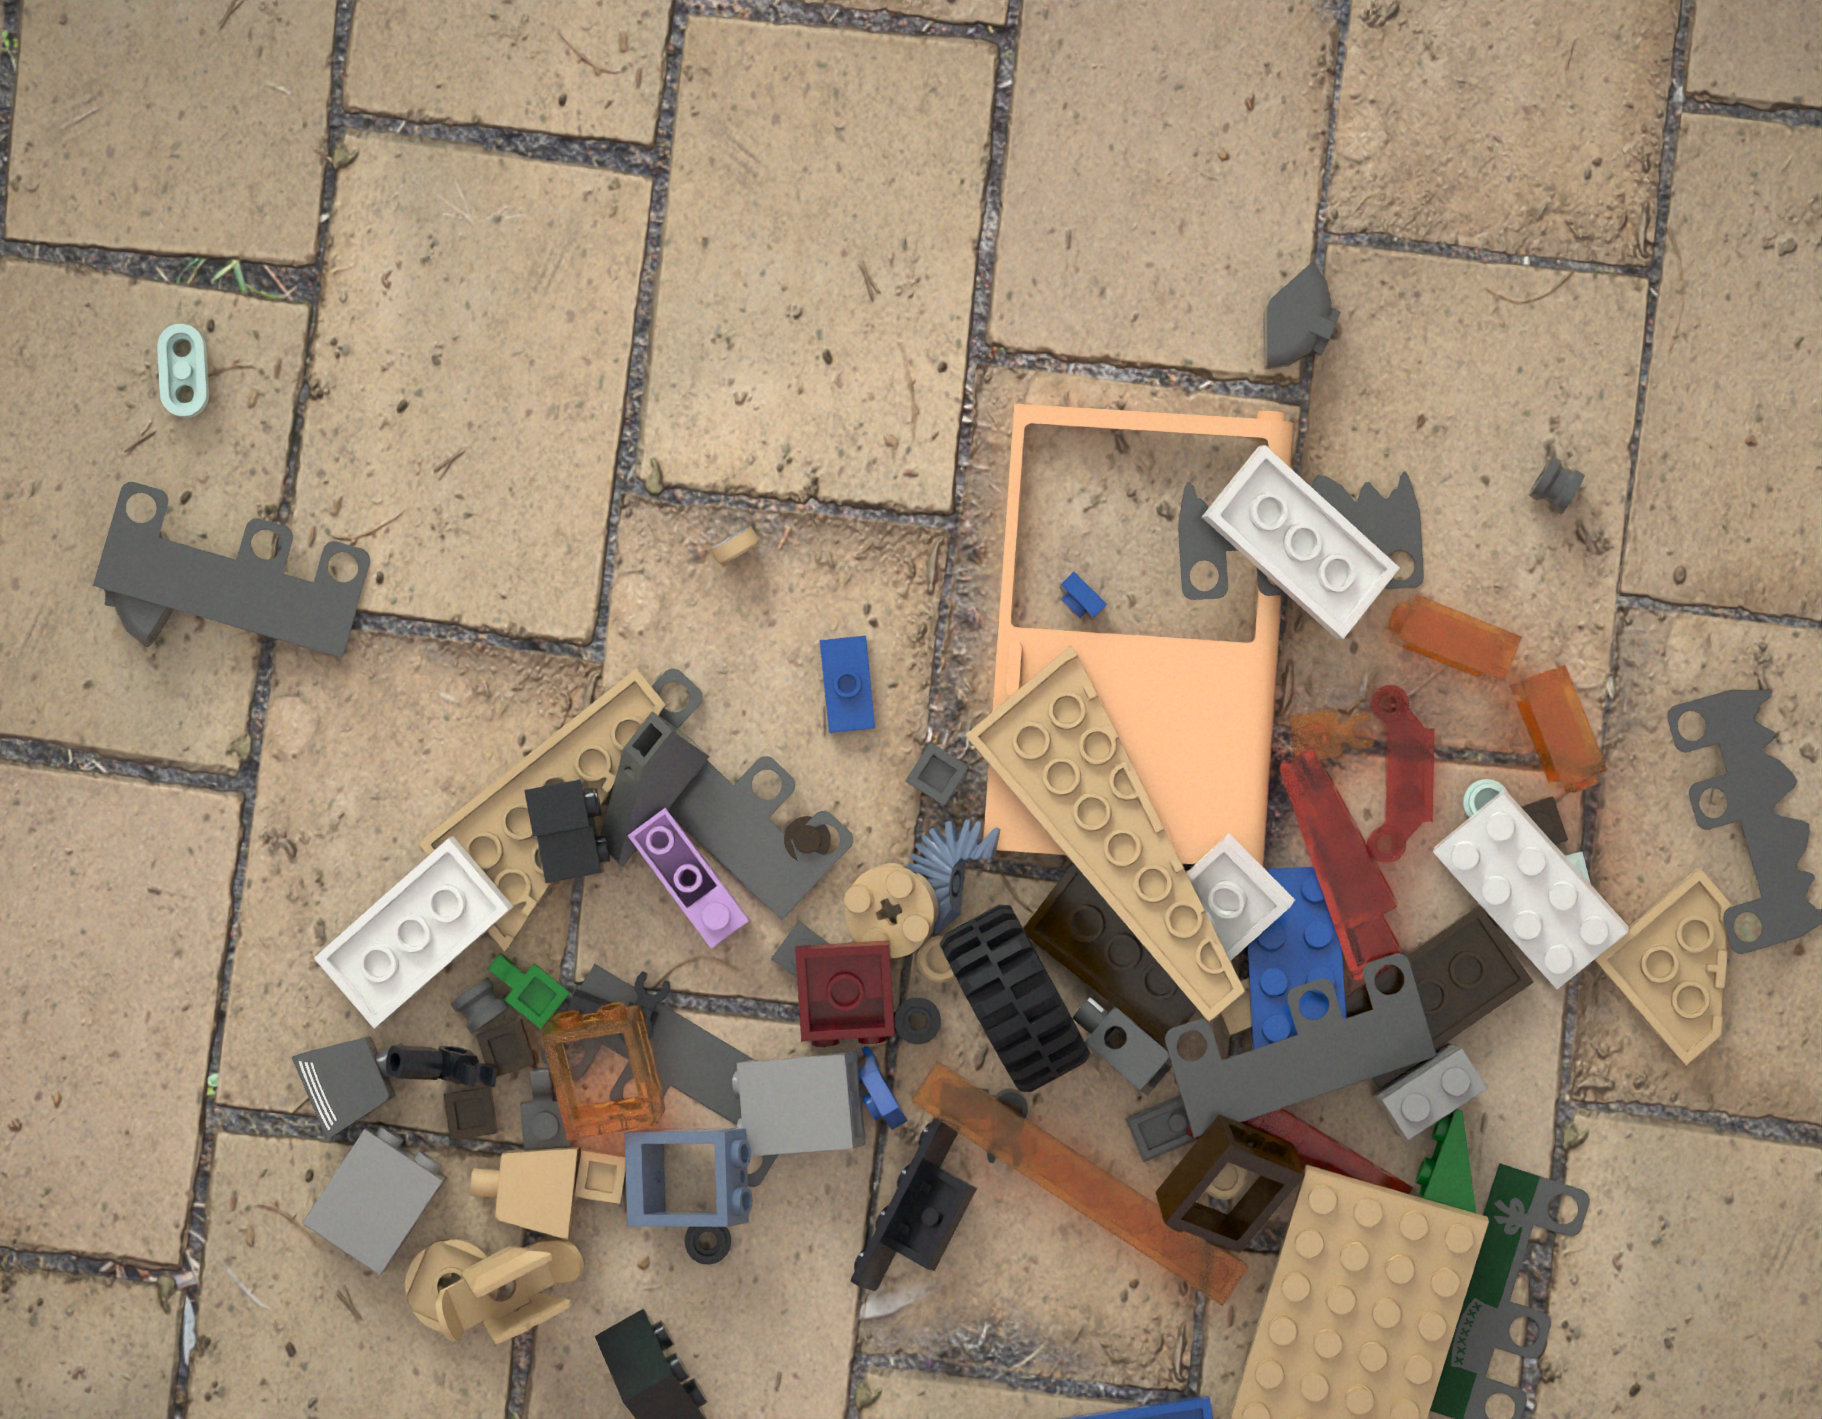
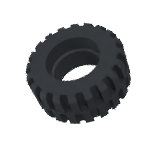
[939,904,1090,1092]

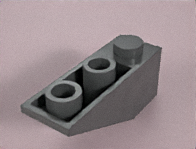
[601,711,710,866]

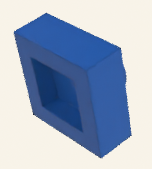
[1060,572,1107,620]

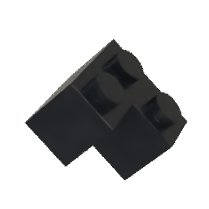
[524,779,610,883]
[595,1308,708,1419]

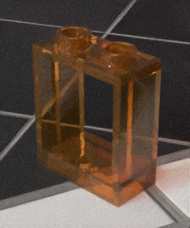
[1386,594,1522,684]
[1509,665,1608,794]
[541,1002,666,1141]

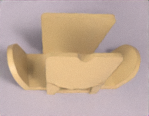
[436,1238,584,1344]

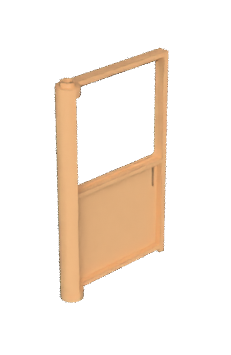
[983,404,1294,867]

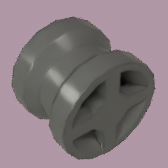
[1529,456,1585,515]
[450,977,509,1034]

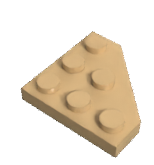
[1593,868,1731,1066]

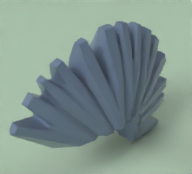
[908,819,1000,936]

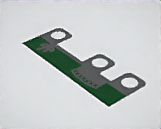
[1430,1163,1590,1419]

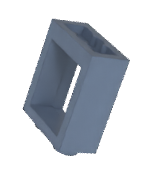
[624,1128,753,1227]

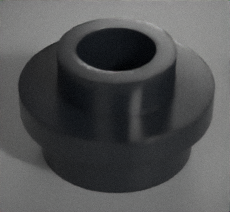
[894,997,941,1044]
[684,1227,731,1265]

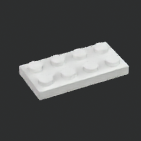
[1202,445,1400,639]
[1433,789,1629,989]
[314,836,514,1029]

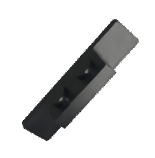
[851,1115,977,1291]

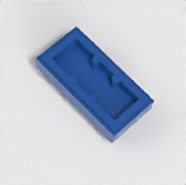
[820,636,875,733]

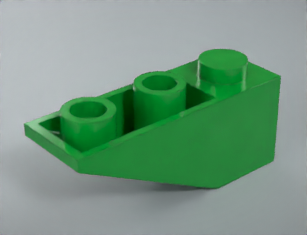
[1415,1108,1476,1213]

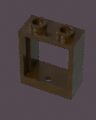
[1155,1114,1305,1253]

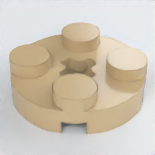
[844,863,939,958]
[404,1238,499,1333]

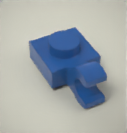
[859,1046,908,1130]

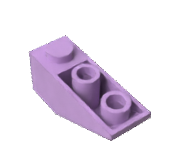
[627,808,751,949]

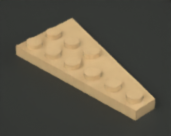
[418,668,666,952]

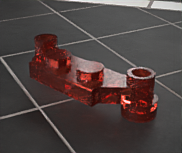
[1367,685,1435,863]

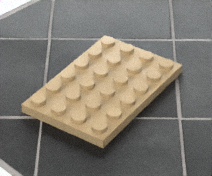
[1229,1165,1489,1419]

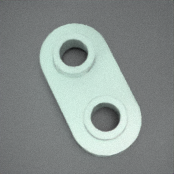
[157,324,209,418]

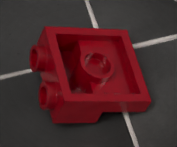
[795,940,895,1047]

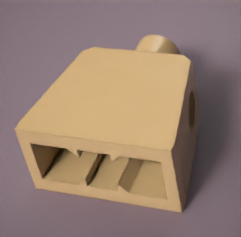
[470,1146,581,1239]

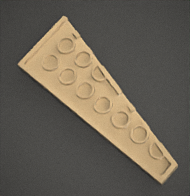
[965,646,1245,1023]

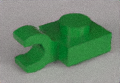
[488,952,570,1029]

